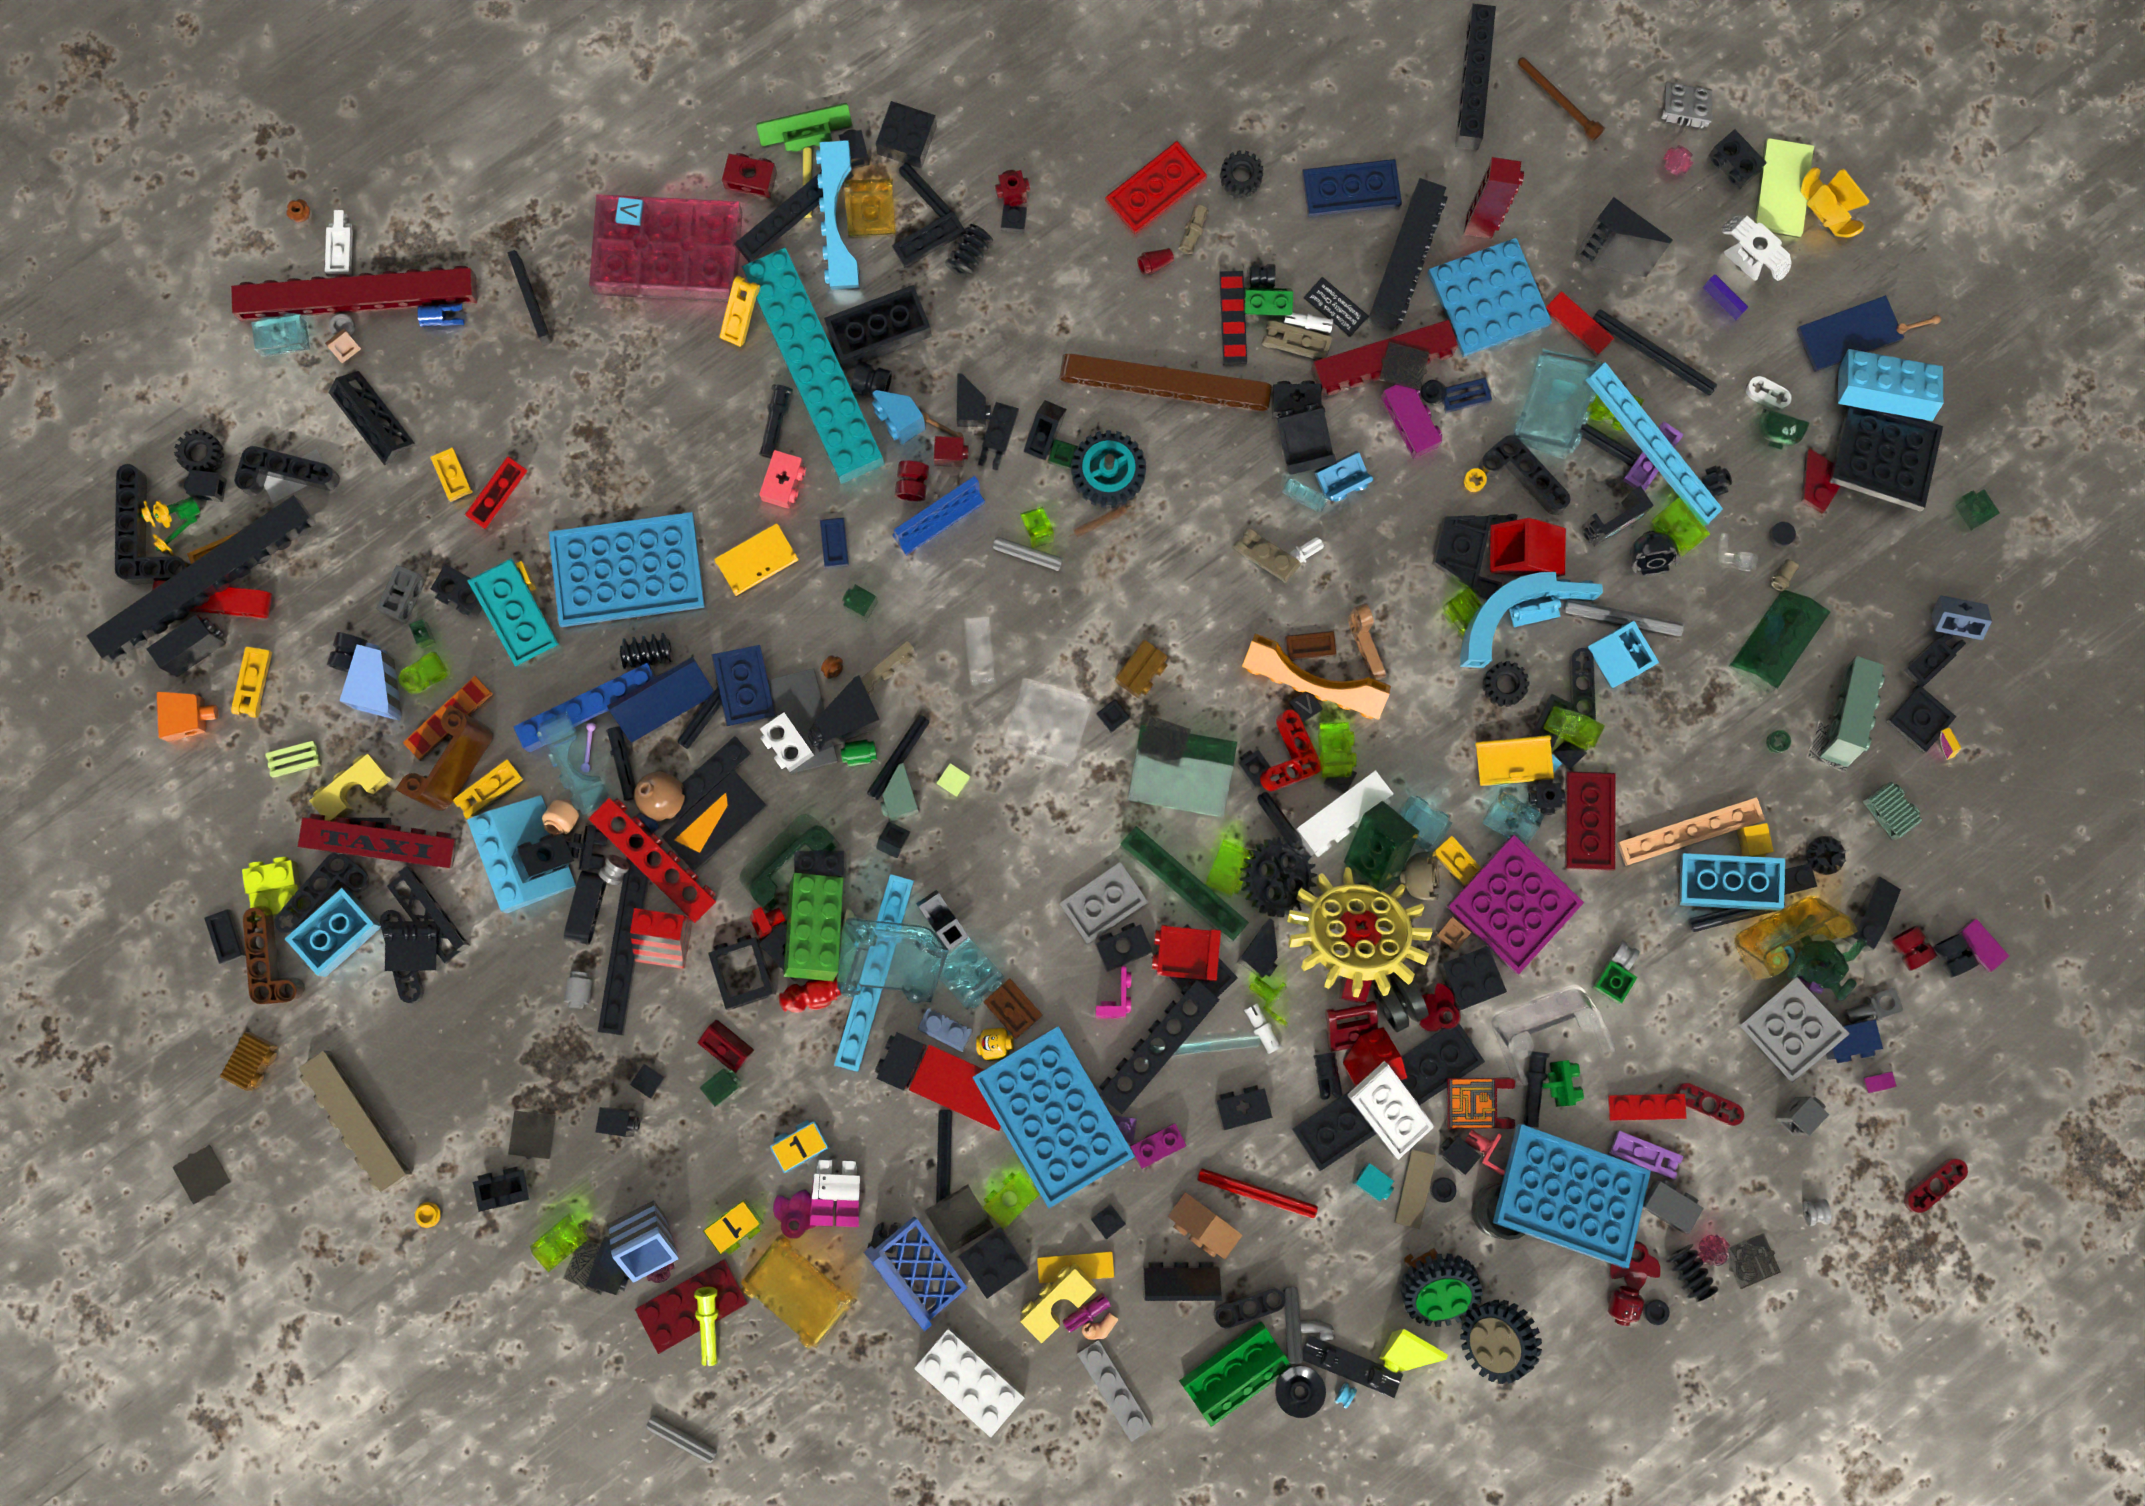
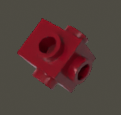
[995,170,1030,206]

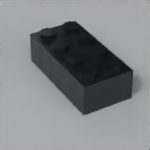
[824,285,932,370]

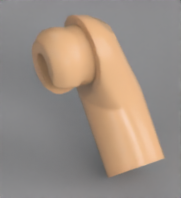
[1082,1312,1119,1340]

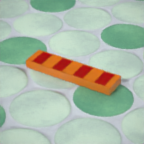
[402,676,493,761]

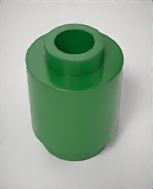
[841,739,877,767]

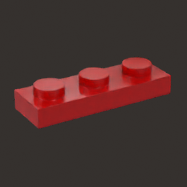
[1608,1093,1687,1121]

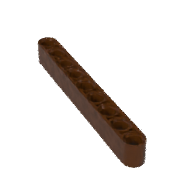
[1059,354,1272,411]

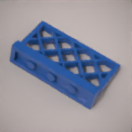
[892,476,985,556]
[863,1216,967,1331]

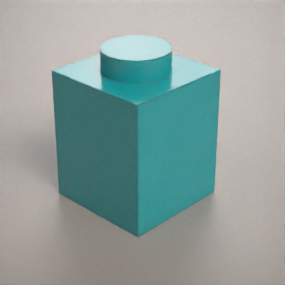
[1353,1163,1394,1202]

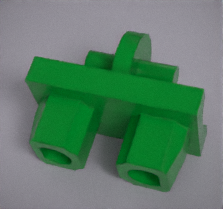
[1542,1060,1584,1107]

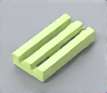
[265,741,321,778]

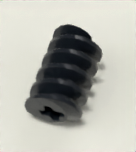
[945,224,994,278]
[620,632,673,669]
[1666,1244,1719,1302]

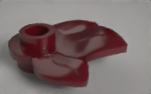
[1419,983,1461,1032]
[1610,1241,1661,1291]

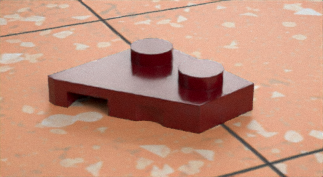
[1801,448,1841,514]

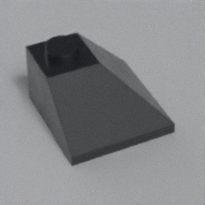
[1238,918,1278,979]
[585,1236,630,1295]

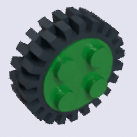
[1400,1253,1483,1327]

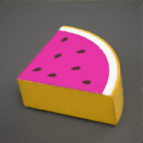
[1940,728,1961,760]

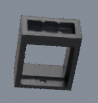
[708,935,776,1011]

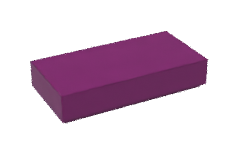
[1955,919,2009,972]

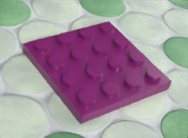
[1446,835,1584,974]

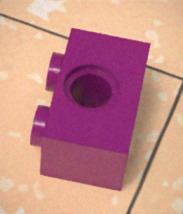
[1130,1123,1187,1169]

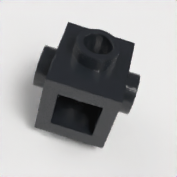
[1528,779,1565,815]

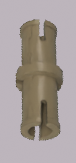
[1179,205,1209,254]

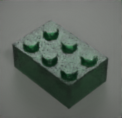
[1344,801,1420,892]

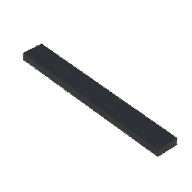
[598,837,654,1036]

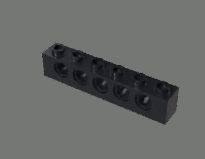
[1455,3,1496,150]
[1099,980,1220,1114]

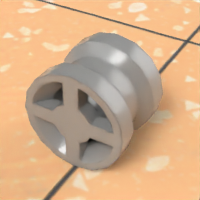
[599,855,630,885]
[1609,940,1640,971]
[1803,1199,1831,1226]

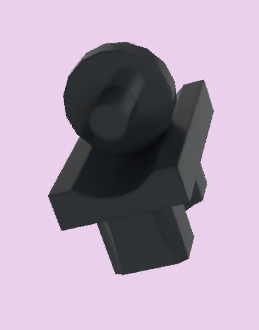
[566,825,607,871]

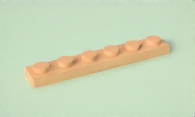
[1617,797,1765,866]

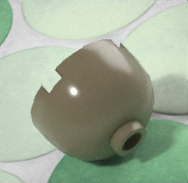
[1400,851,1440,901]

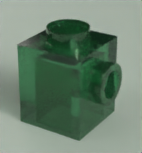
[842,584,878,622]

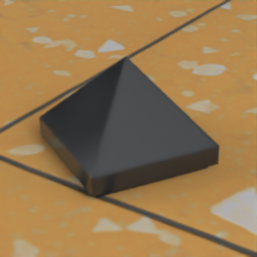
[1552,736,1587,770]

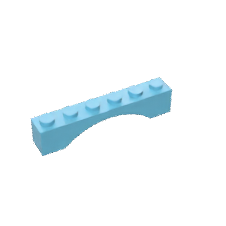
[816,141,860,290]

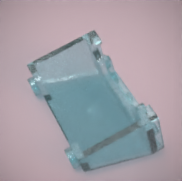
[837,918,949,1003]

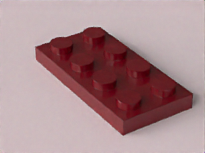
[635,1259,749,1354]

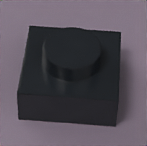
[1001,205,1027,233]
[1323,761,1357,794]
[1091,1204,1126,1240]

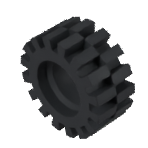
[1220,150,1264,198]
[174,429,224,472]
[1483,661,1530,707]

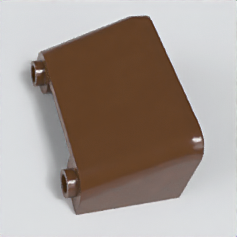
[395,705,493,811]

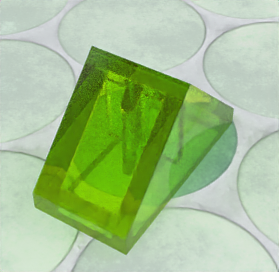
[1020,506,1054,548]

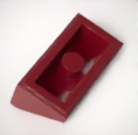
[697,1020,754,1074]

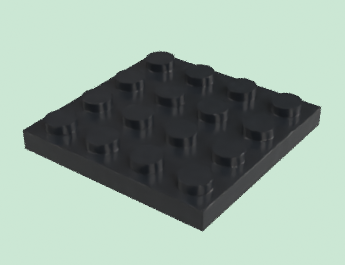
[1829,405,1943,512]

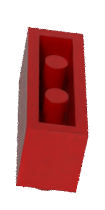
[464,456,528,529]

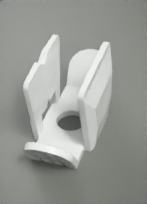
[1721,215,1791,281]

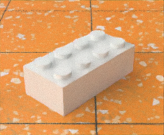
[1296,770,1393,857]
[914,1327,1025,1437]

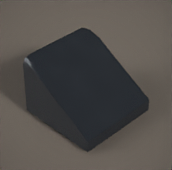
[876,822,910,858]

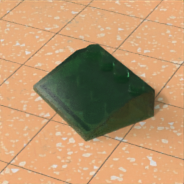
[1127,725,1237,817]

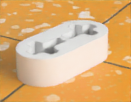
[1746,376,1791,411]

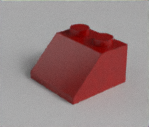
[1343,1026,1407,1087]

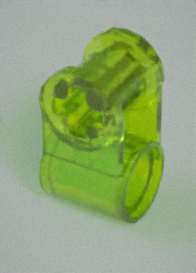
[398,652,449,694]

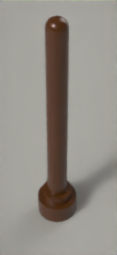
[1518,57,1605,142]

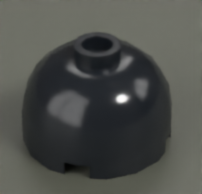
[1630,531,1681,576]

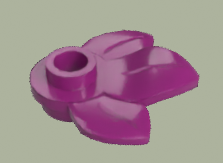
[773,1189,816,1239]

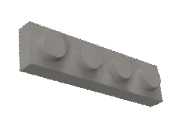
[1077,1339,1152,1442]

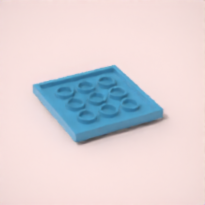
[1428,238,1552,357]

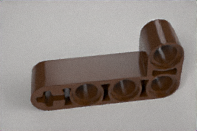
[243,906,304,1004]

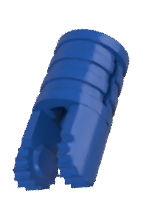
[418,303,464,327]

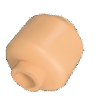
[542,799,579,836]

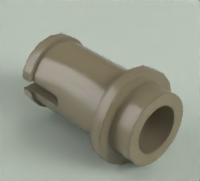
[1771,559,1799,591]

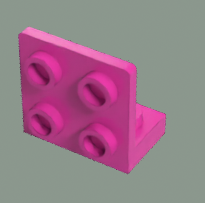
[1095,966,1131,1019]

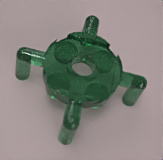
[1786,917,1867,1001]

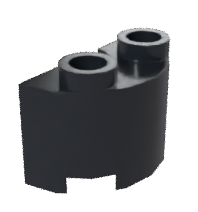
[473,1166,529,1212]

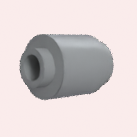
[564,972,592,1009]

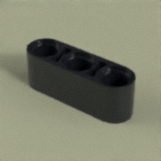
[564,870,607,945]
[1214,1287,1286,1329]

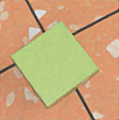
[937,763,971,797]

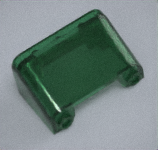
[740,814,840,912]

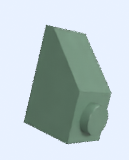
[880,763,919,821]

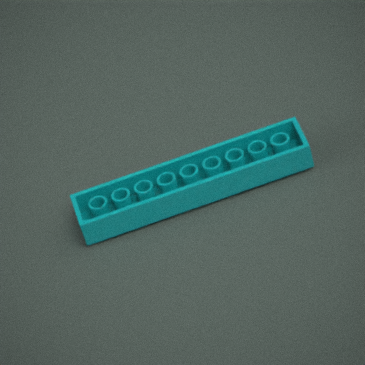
[742,247,885,484]

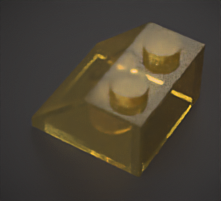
[845,179,896,236]

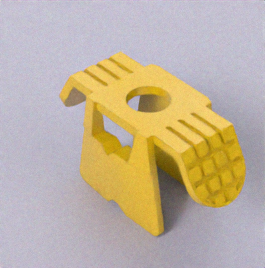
[1801,167,1870,237]

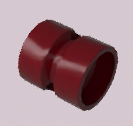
[895,461,929,502]
[1890,925,1937,971]

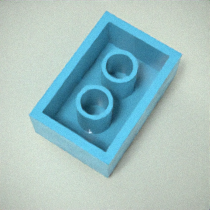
[285,888,381,977]

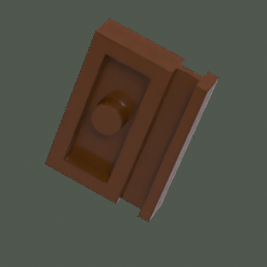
[983,978,1043,1039]

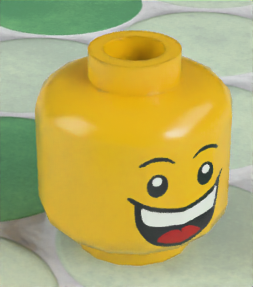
[976,1027,1014,1061]

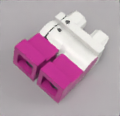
[809,1160,860,1227]

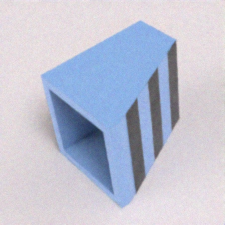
[339,643,402,721]
[608,1200,679,1283]

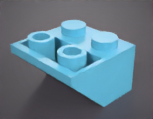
[1587,621,1659,688]

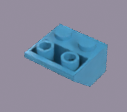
[872,390,926,445]

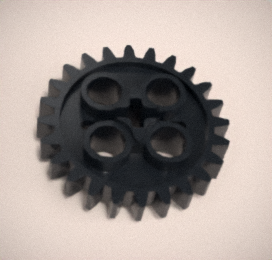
[1240,837,1317,917]

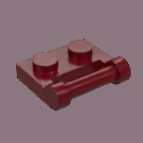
[1325,1001,1378,1052]

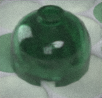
[1759,409,1810,450]

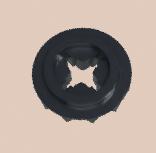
[1806,836,1846,875]

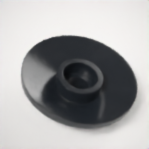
[1275,1366,1326,1418]

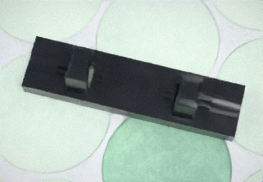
[1302,1335,1403,1398]

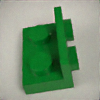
[1244,287,1293,315]

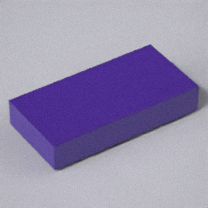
[1703,274,1748,320]

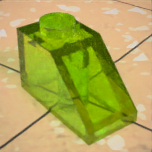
[1544,706,1605,751]

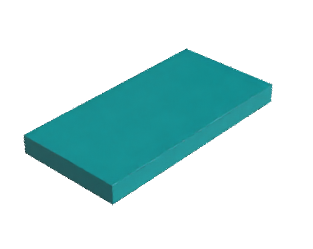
[467,558,559,667]

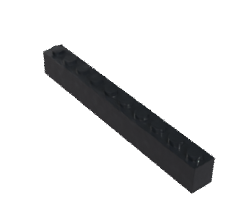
[86,495,316,664]

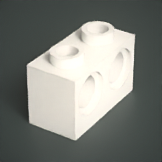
[760,713,814,772]

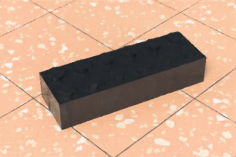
[1367,178,1448,332]

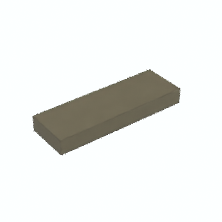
[1394,1149,1437,1229]

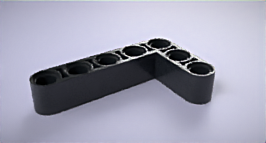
[115,464,191,585]

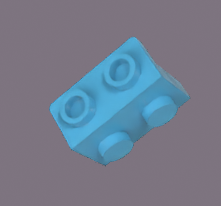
[1314,451,1374,502]

